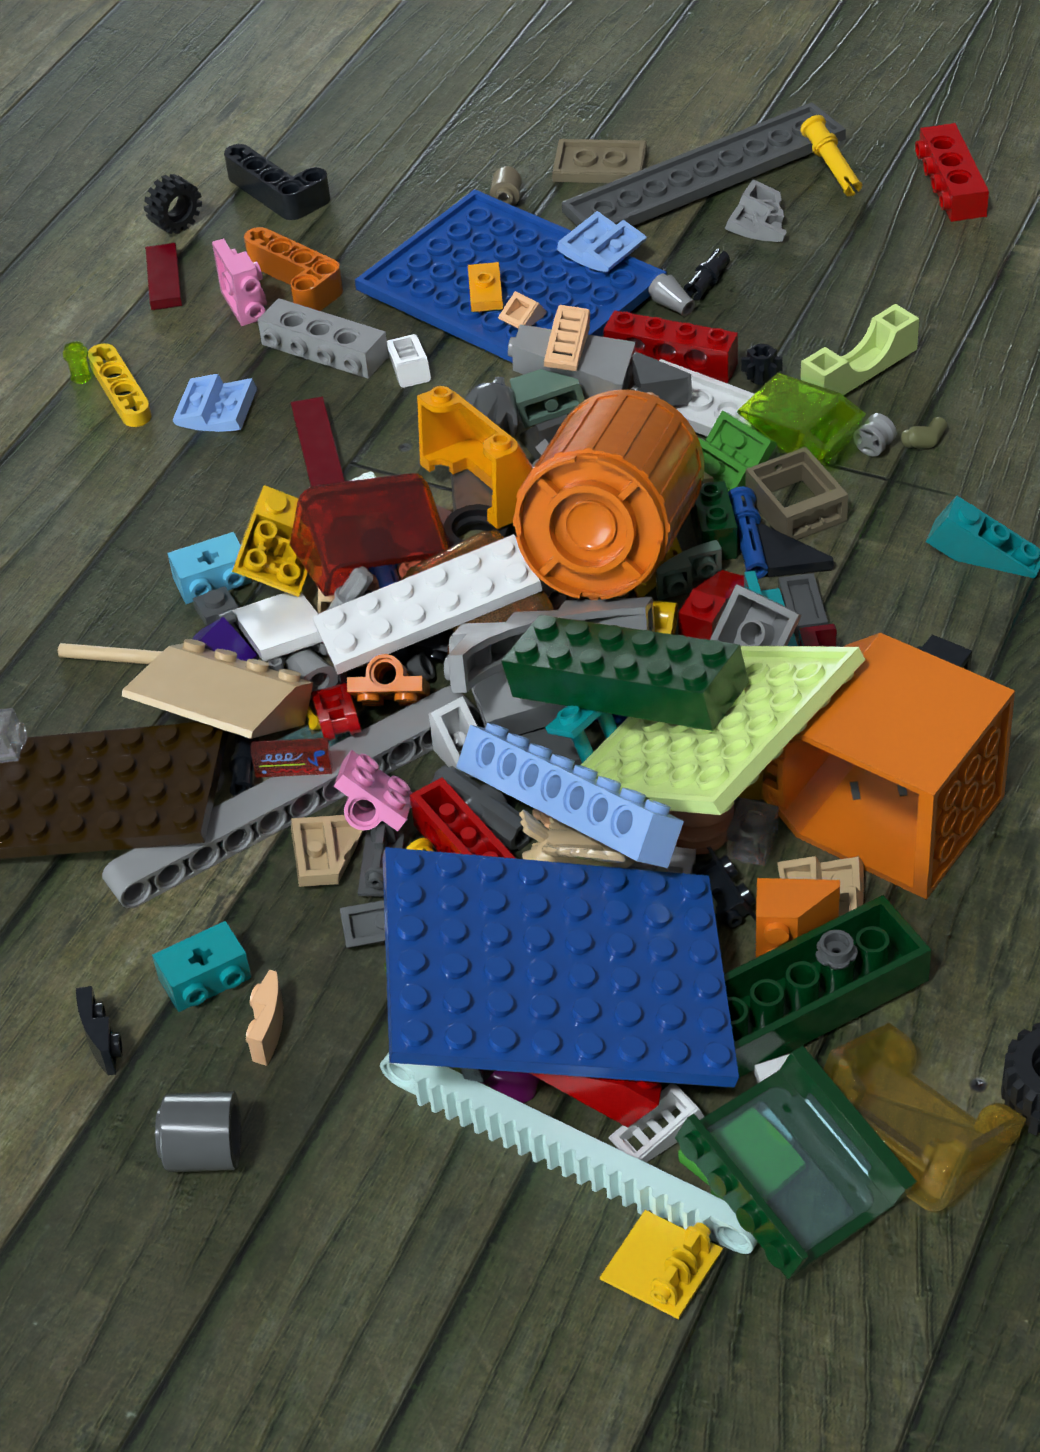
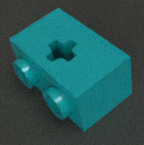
[152,921,252,1013]

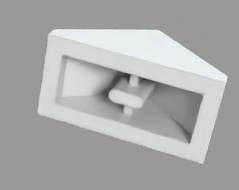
[429,696,477,778]

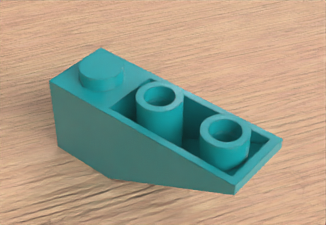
[926,496,1040,578]

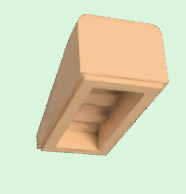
[544,305,590,371]

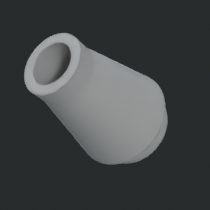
[648,273,695,317]

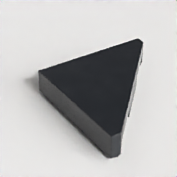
[757,524,834,577]

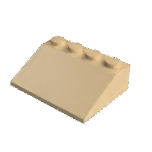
[122,639,313,739]

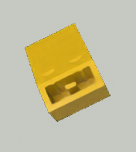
[232,485,329,597]

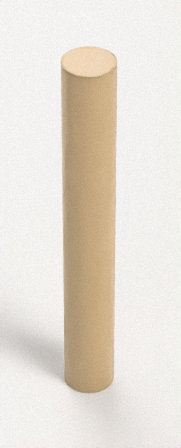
[58,643,163,665]

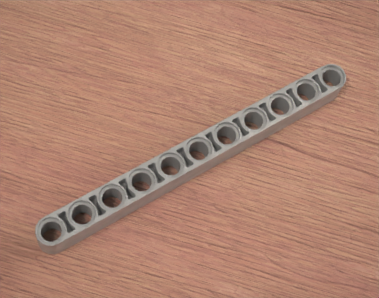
[102,686,480,908]

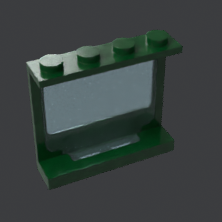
[675,1045,917,1280]

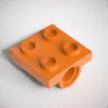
[347,654,430,706]

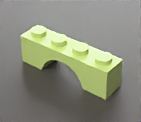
[800,304,919,408]

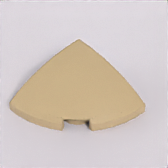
[778,856,864,916]

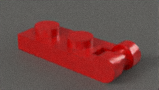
[311,683,361,742]

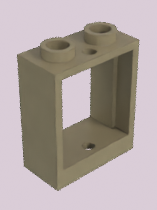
[746,447,848,540]

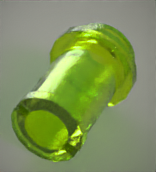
[62,341,91,384]

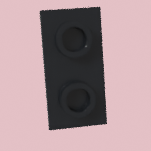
[694,846,756,928]

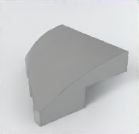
[725,179,787,242]

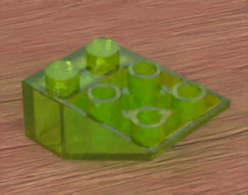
[737,373,866,466]

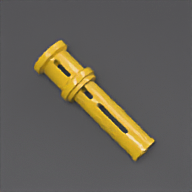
[800,115,863,196]

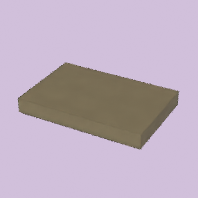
[552,139,647,183]

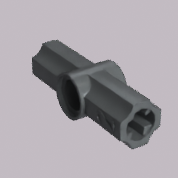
[430,765,531,851]

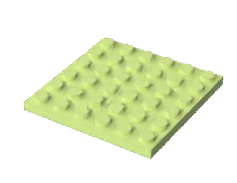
[580,646,866,815]

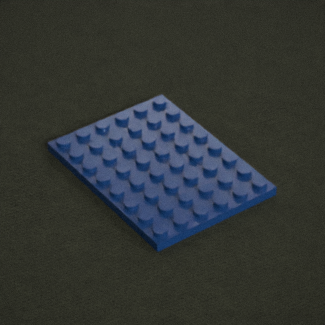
[355,189,667,363]
[383,847,739,1088]

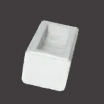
[387,334,431,388]
[608,1083,704,1163]

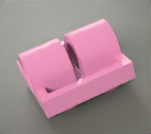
[334,750,412,831]

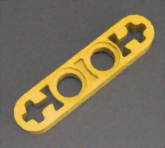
[87,343,152,427]

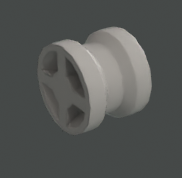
[853,413,897,457]

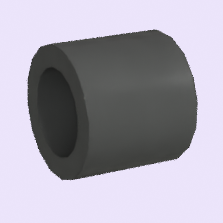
[155,1091,241,1172]

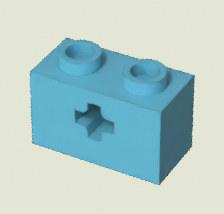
[167,532,252,604]

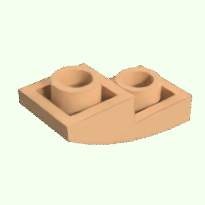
[246,970,283,1066]

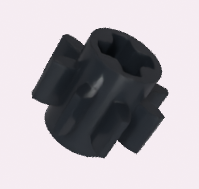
[741,344,783,385]

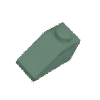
[510,369,585,428]

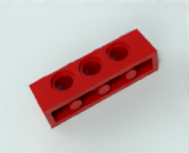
[915,123,989,222]
[603,310,738,383]
[410,777,516,859]

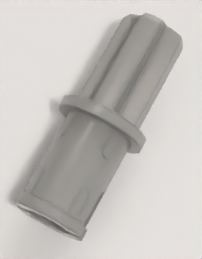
[326,566,373,611]

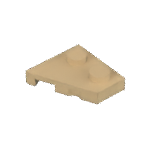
[291,815,364,887]

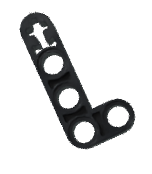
[224,144,330,220]

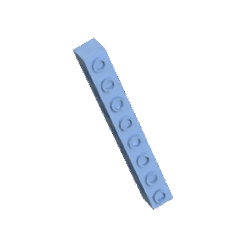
[456,722,684,868]

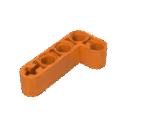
[244,227,343,311]

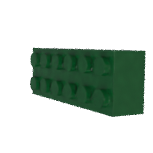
[501,615,749,731]
[716,895,931,1089]

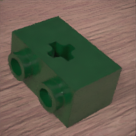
[691,481,737,560]

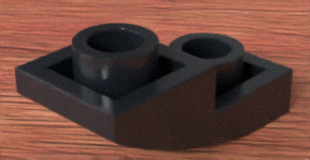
[76,986,123,1076]

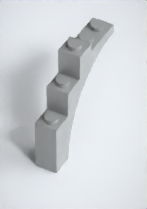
[444,597,655,693]

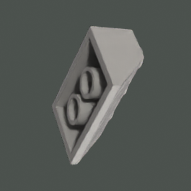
[710,584,802,646]

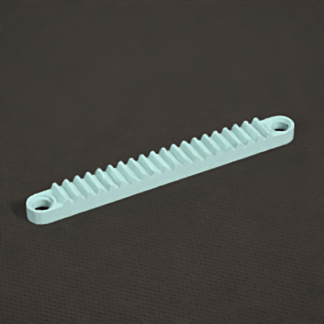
[380,1052,758,1254]

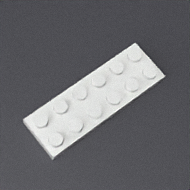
[312,534,543,675]

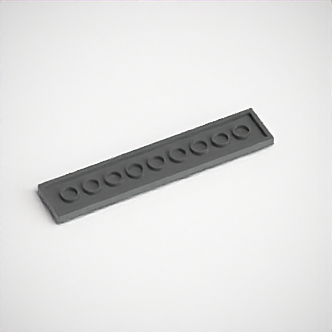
[562,102,846,226]

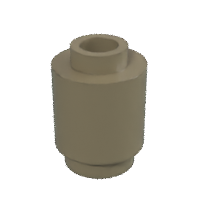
[489,166,522,206]

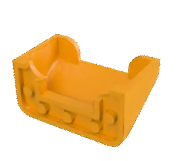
[417,386,533,529]

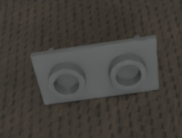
[358,821,405,896]

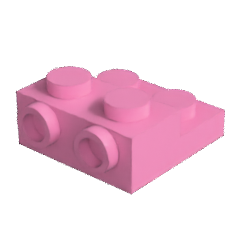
[212,238,267,326]

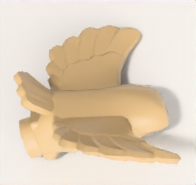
[519,809,636,868]

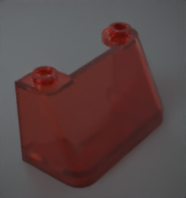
[289,473,455,596]

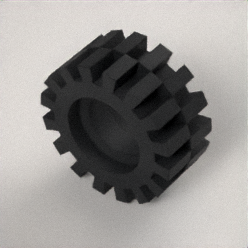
[144,174,202,234]

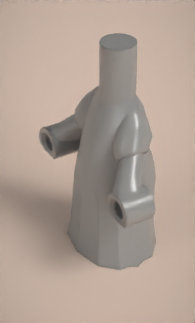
[268,642,338,699]

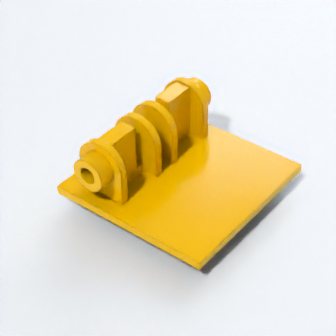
[600,1210,723,1320]

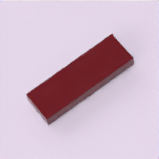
[145,243,182,310]

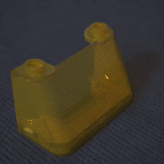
[823,1023,1026,1212]

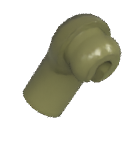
[901,417,947,449]

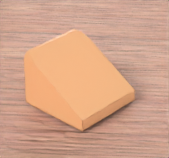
[498,291,547,329]

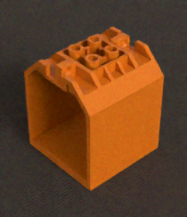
[762,633,1015,900]

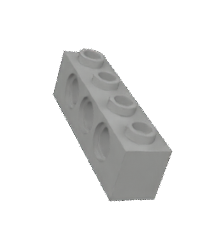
[258,298,389,379]

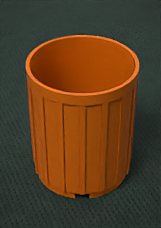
[513,390,704,600]

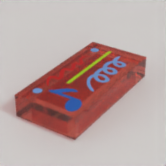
[251,738,333,778]

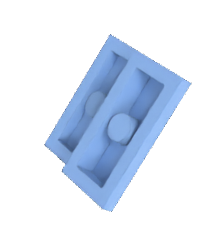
[557,211,647,272]
[173,374,257,432]

